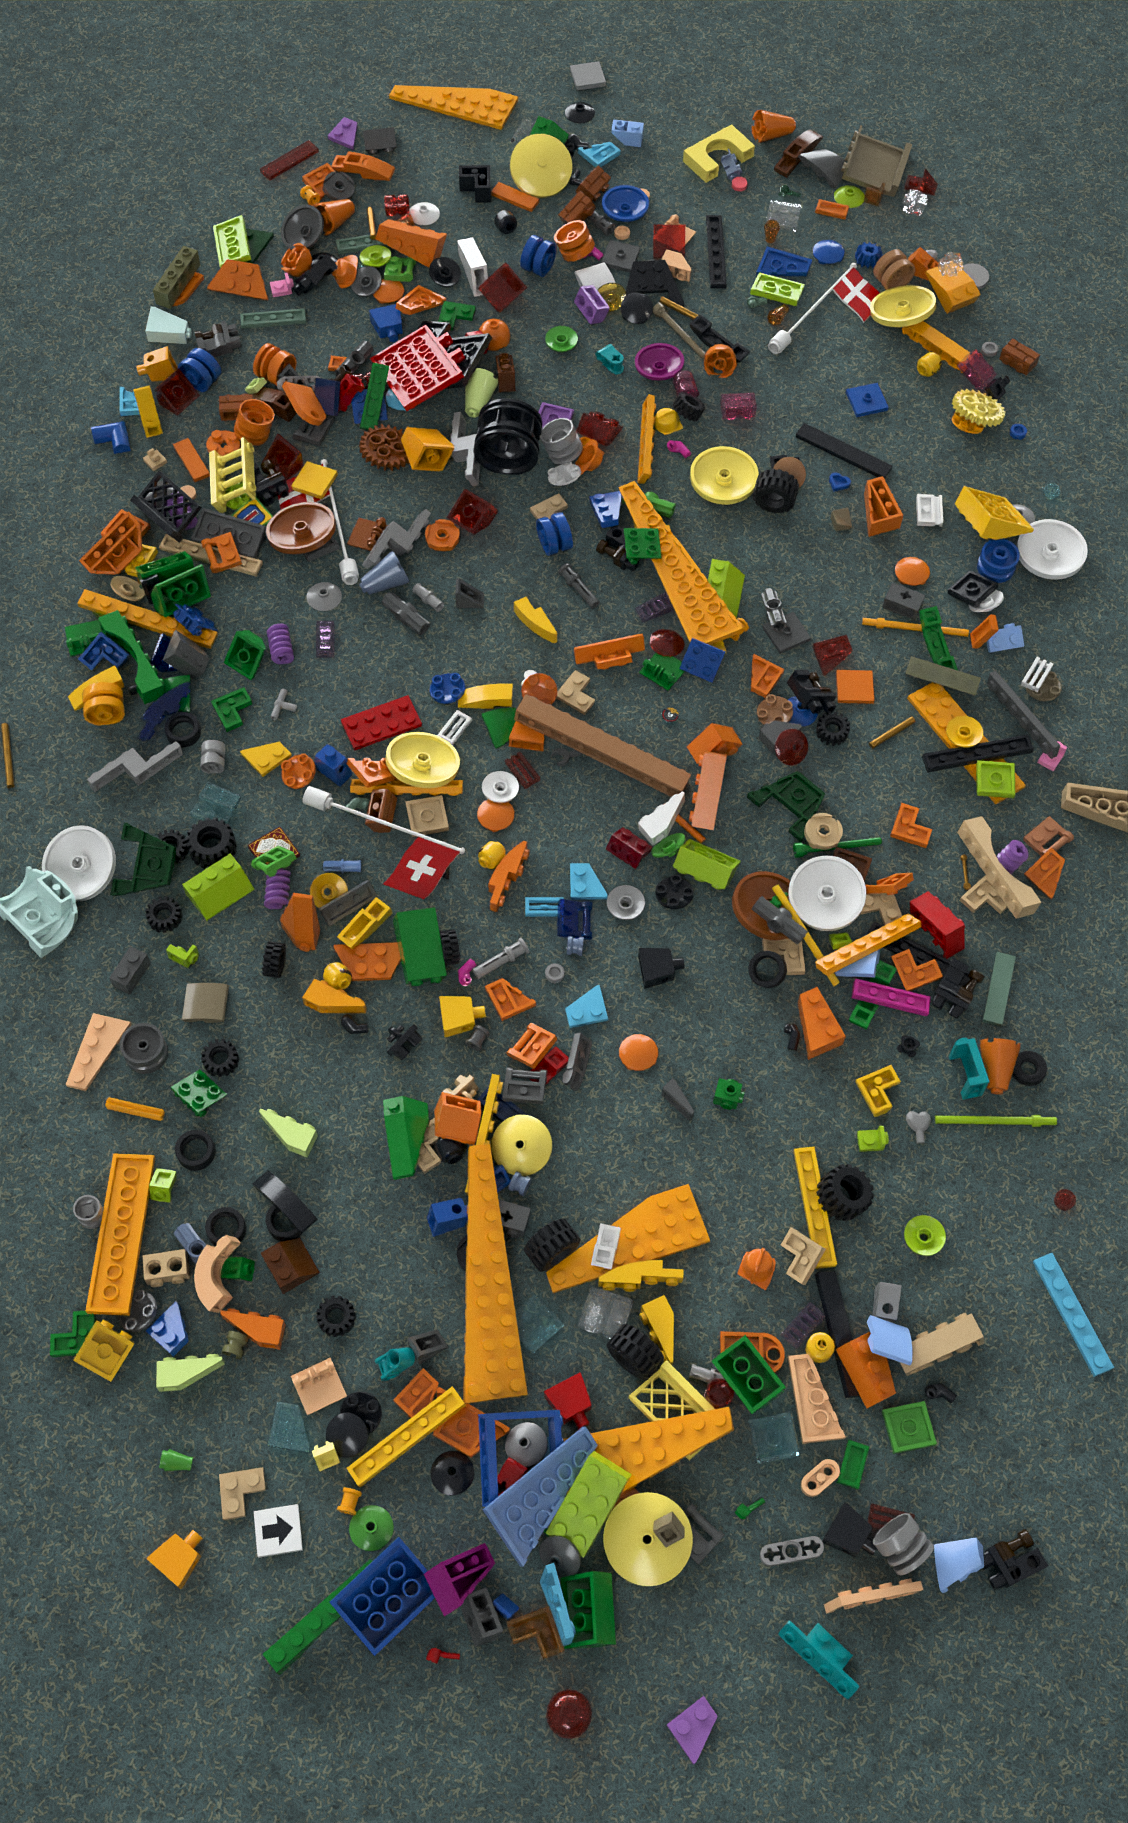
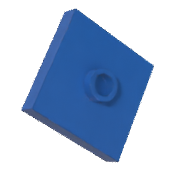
[846,383,889,417]

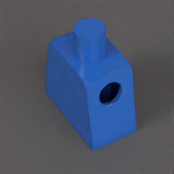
[369,304,403,342]
[314,744,352,787]
[427,1198,468,1237]

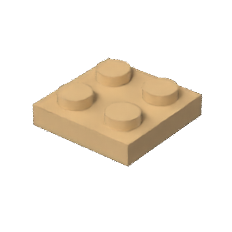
[405,795,449,837]

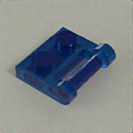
[557,899,592,940]

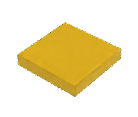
[291,461,338,499]

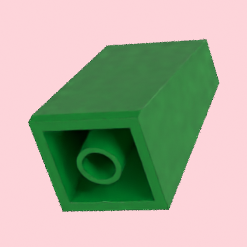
[393,907,447,987]

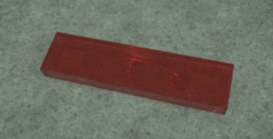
[260,140,319,181]

